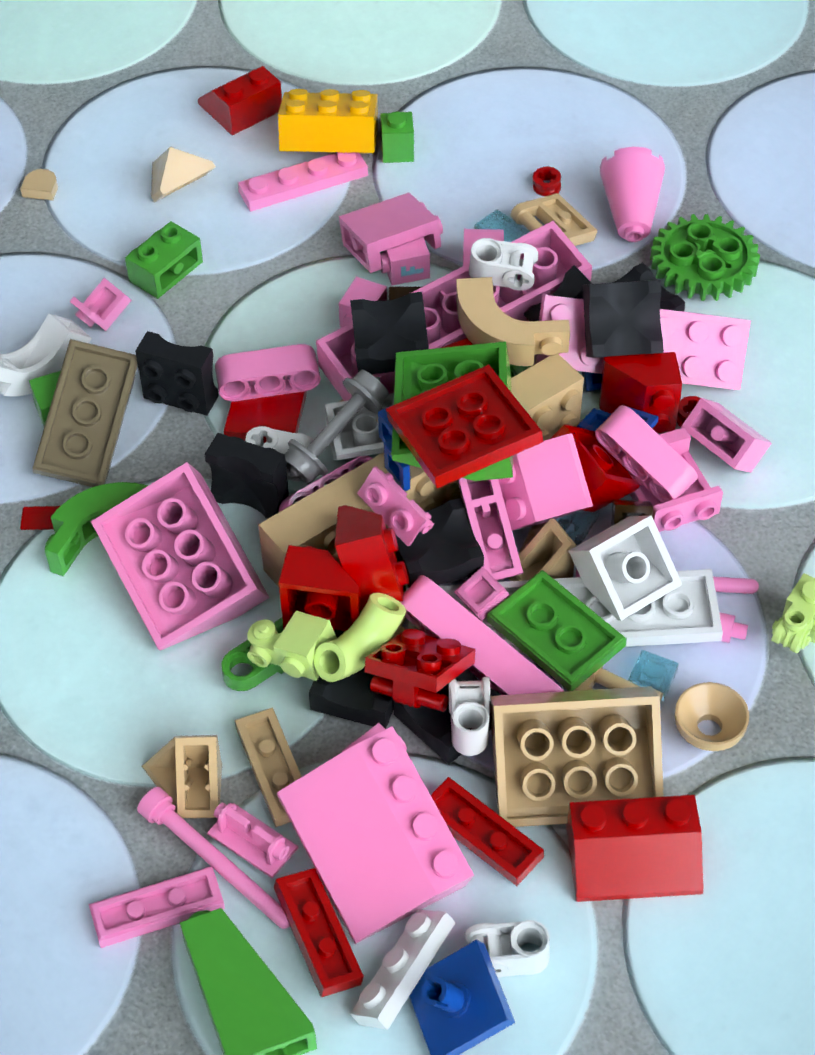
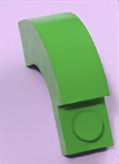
[45,482,148,577]

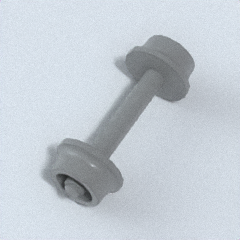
[285,369,389,484]

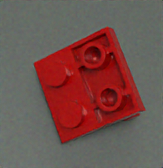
[365,629,475,712]

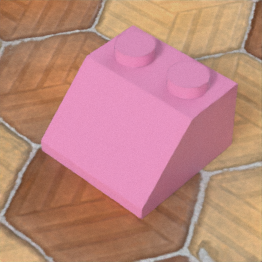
[498,433,593,530]

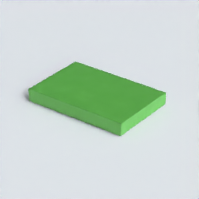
[487,570,627,691]

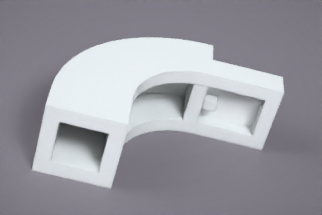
[0,313,92,397]

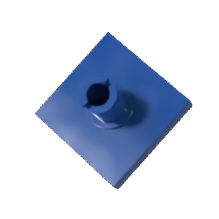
[409,940,516,1055]

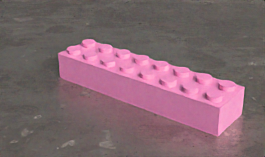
[316,221,592,401]

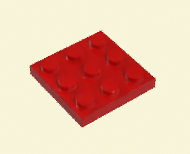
[386,365,543,488]

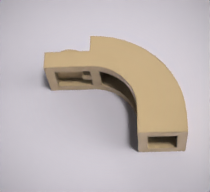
[456,277,570,366]

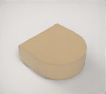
[20,169,58,200]

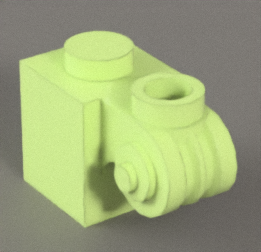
[771,573,815,653]
[247,611,337,681]

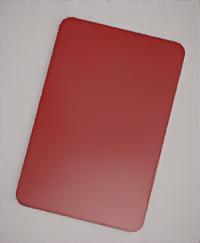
[20,506,60,530]

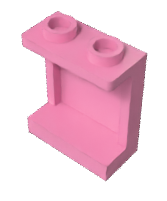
[339,192,443,273]
[630,427,723,532]

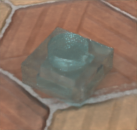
[628,650,679,702]

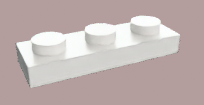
[350,910,455,1029]

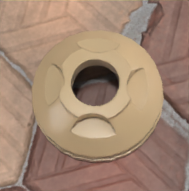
[675,682,749,751]

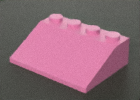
[91,462,270,651]
[277,726,474,944]

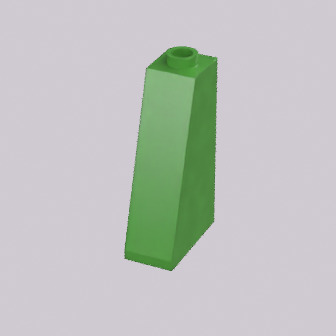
[180,908,317,1055]

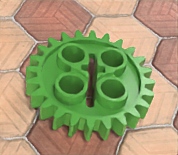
[650,214,760,301]

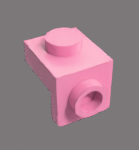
[70,278,132,331]

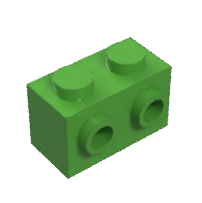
[125,221,203,299]

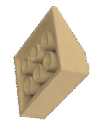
[490,686,664,827]

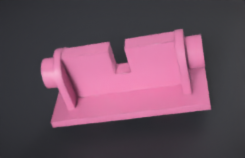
[357,466,434,546]
[207,802,298,878]

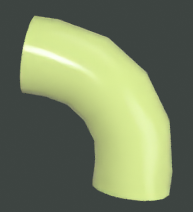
[313,593,406,682]

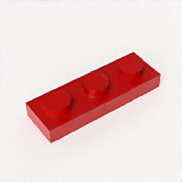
[431,777,544,886]
[273,868,364,998]

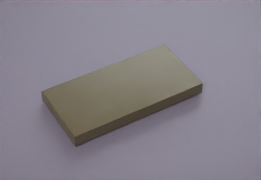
[32,339,138,487]

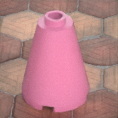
[600,147,665,242]

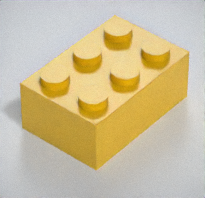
[278,89,378,153]

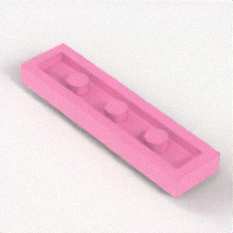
[238,152,368,212]

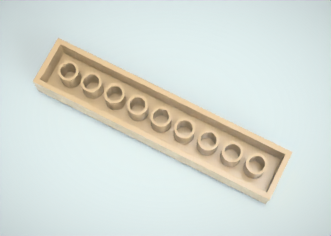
[258,354,584,587]

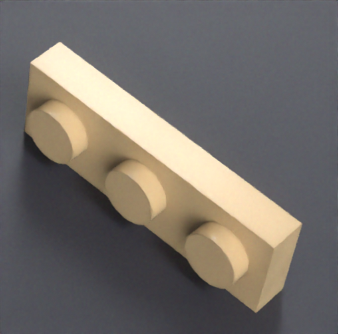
[235,708,302,827]

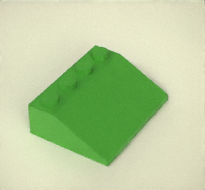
[391,342,513,481]

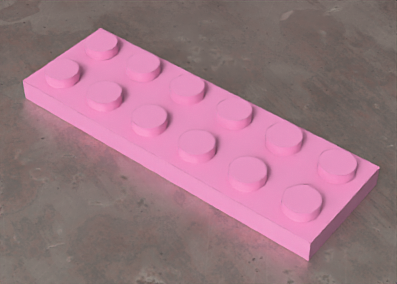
[534,294,751,390]

